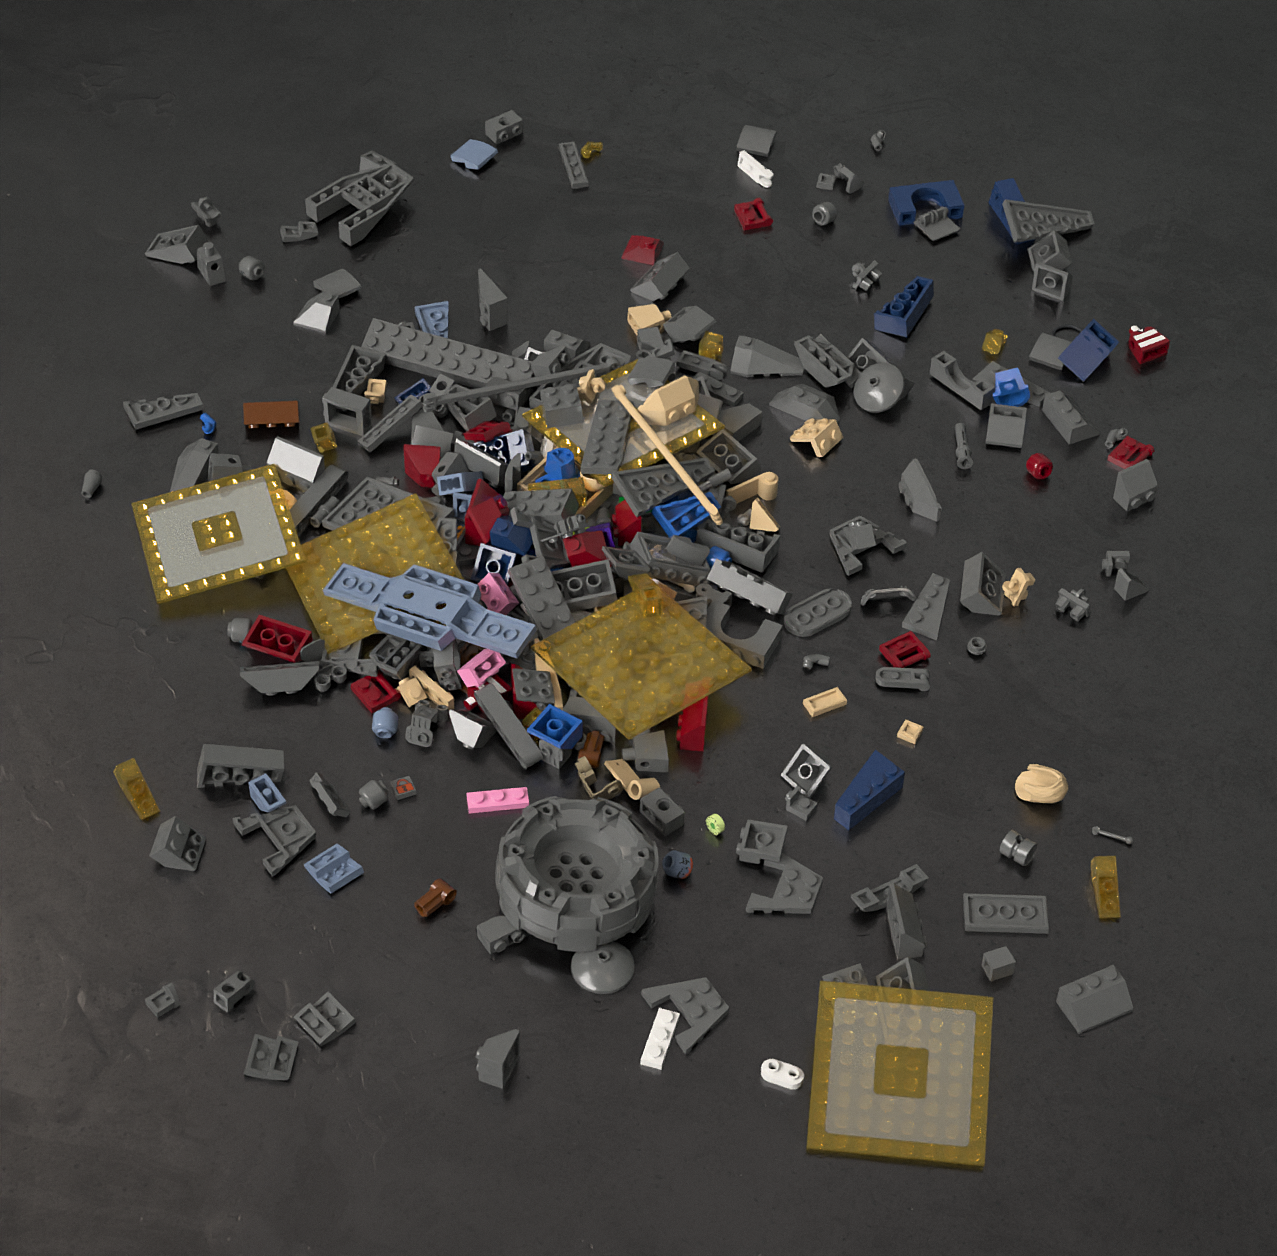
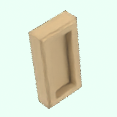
[803,687,847,717]

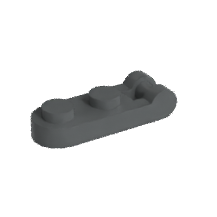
[875,667,930,691]

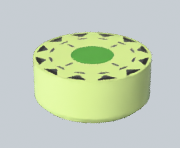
[706,814,725,835]

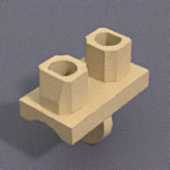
[577,369,606,404]
[1002,568,1035,606]

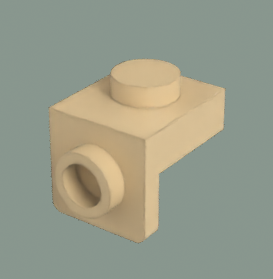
[364,378,387,404]
[396,677,427,707]

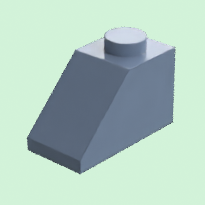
[453,492,472,520]
[248,774,286,813]

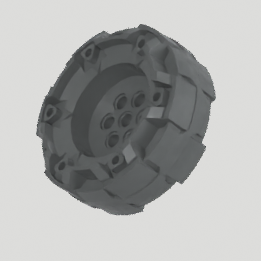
[495,796,659,952]

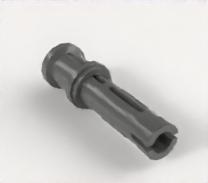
[954,423,973,469]

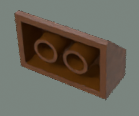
[243,401,299,428]

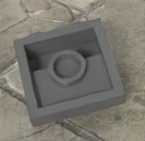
[736,819,788,864]

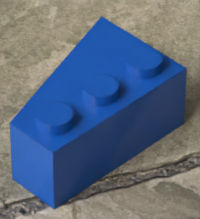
[651,492,721,538]

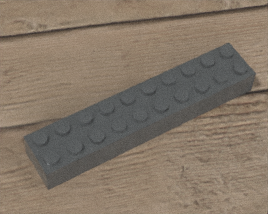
[361,318,535,403]

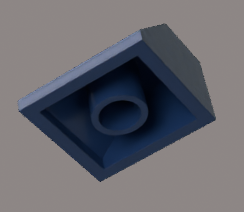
[490,515,533,556]
[470,543,517,586]

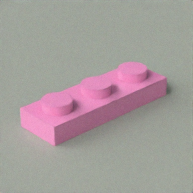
[467,787,529,813]

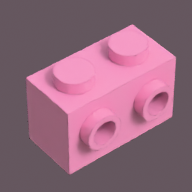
[477,573,519,615]
[457,649,506,687]

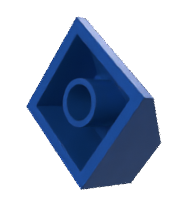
[527,704,583,749]

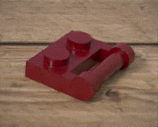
[734,198,773,230]
[463,421,510,442]
[1108,436,1155,469]
[879,631,931,668]
[351,669,401,713]

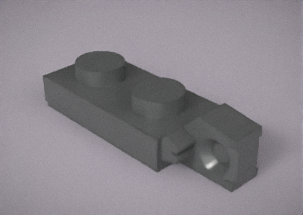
[309,772,350,817]

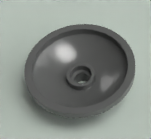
[854,363,905,413]
[571,941,635,994]

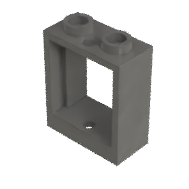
[322,387,372,436]
[434,638,462,691]

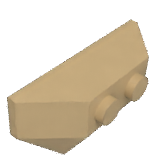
[638,376,699,426]

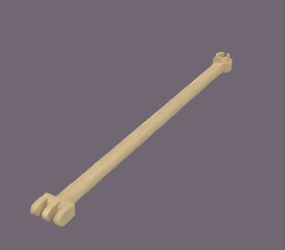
[611,384,723,525]

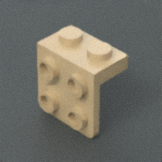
[790,418,843,457]

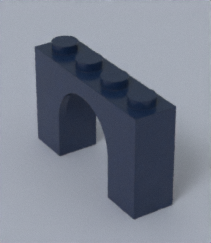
[888,180,964,225]

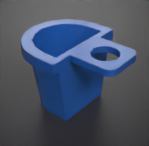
[993,367,1030,407]
[535,448,580,490]

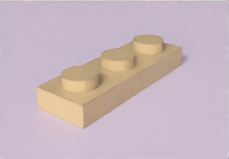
[409,666,454,711]

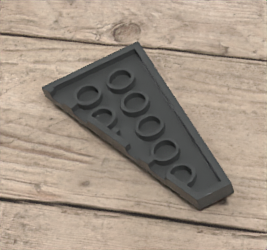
[1002,199,1095,243]
[611,458,715,518]

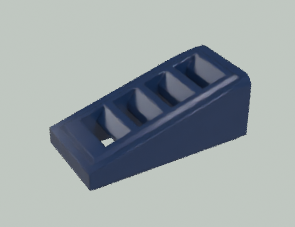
[395,378,431,404]

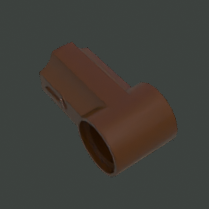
[578,731,604,769]
[414,878,457,917]

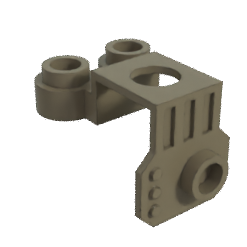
[575,756,623,799]

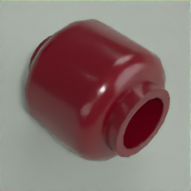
[1026,453,1053,480]

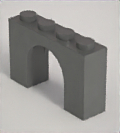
[705,600,783,668]

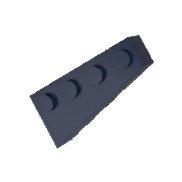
[989,178,1035,244]
[874,276,934,337]
[834,750,905,830]

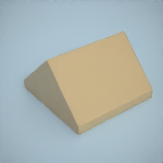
[750,497,780,532]

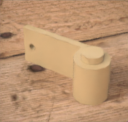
[726,472,778,503]
[604,759,660,800]

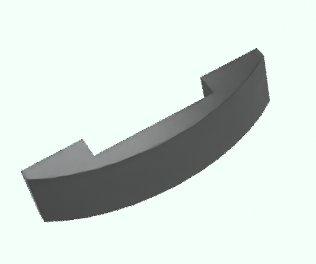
[851,864,929,912]

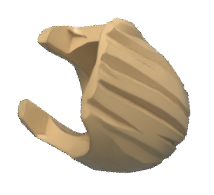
[1015,764,1068,803]

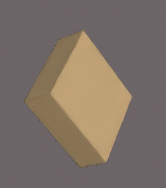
[897,720,923,744]

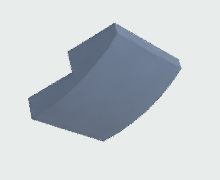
[451,139,498,169]
[304,844,364,894]

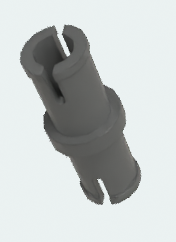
[310,497,340,527]

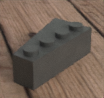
[333,345,386,411]

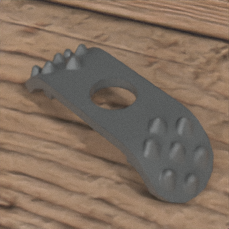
[861,586,916,606]

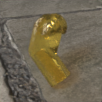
[581,142,602,158]

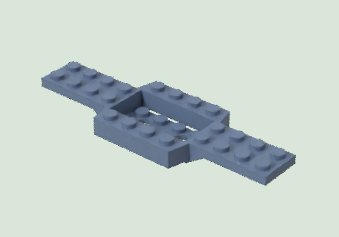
[323,563,537,658]

